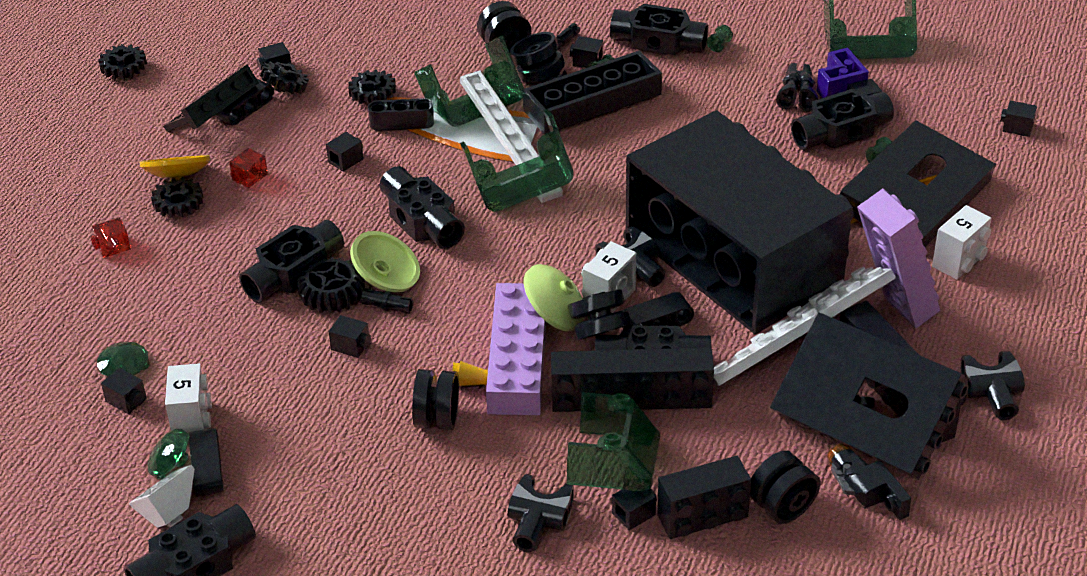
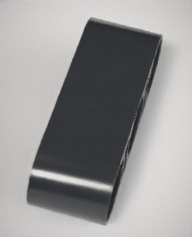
[215,79,274,125]
[368,98,434,131]
[622,292,695,330]
[189,428,224,497]

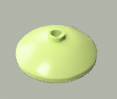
[350,231,420,292]
[524,264,585,331]

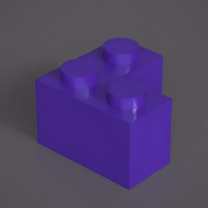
[816,48,869,98]

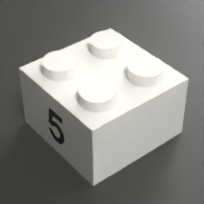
[932,205,991,279]
[581,242,636,313]
[165,363,212,442]

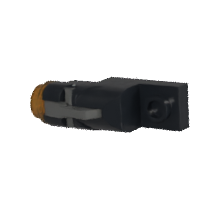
[827,444,911,520]

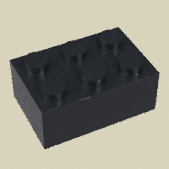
[657,455,751,539]

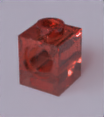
[229,148,268,188]
[90,217,131,258]

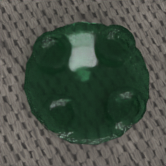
[97,342,150,377]
[147,429,190,480]

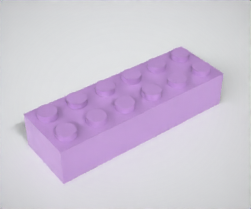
[857,189,940,328]
[486,283,546,415]

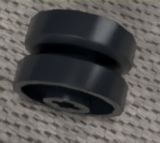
[477,1,532,57]
[510,32,565,83]
[567,289,632,340]
[412,369,459,430]
[750,451,821,524]

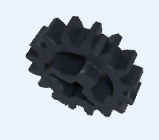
[98,44,147,80]
[260,61,309,94]
[348,69,396,105]
[151,177,204,218]

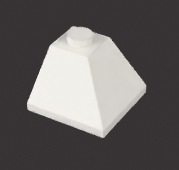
[129,465,195,528]

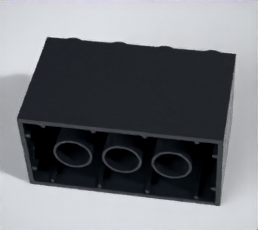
[625,110,854,335]

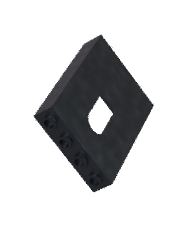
[840,120,996,247]
[770,312,969,480]

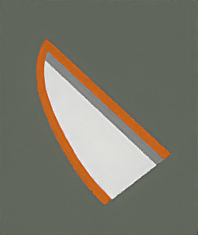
[387,96,537,162]

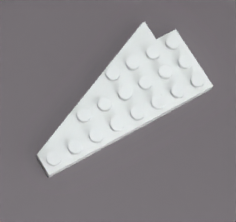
[713,267,896,386]

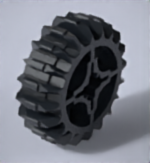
[297,256,365,314]

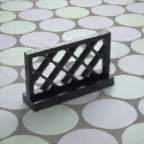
[163,64,259,132]

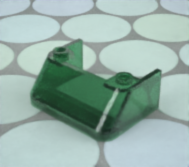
[824,0,917,59]
[414,36,524,127]
[460,109,574,212]
[566,392,660,491]

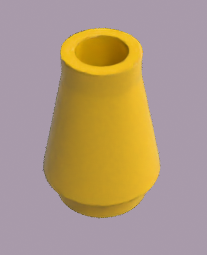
[452,361,488,386]

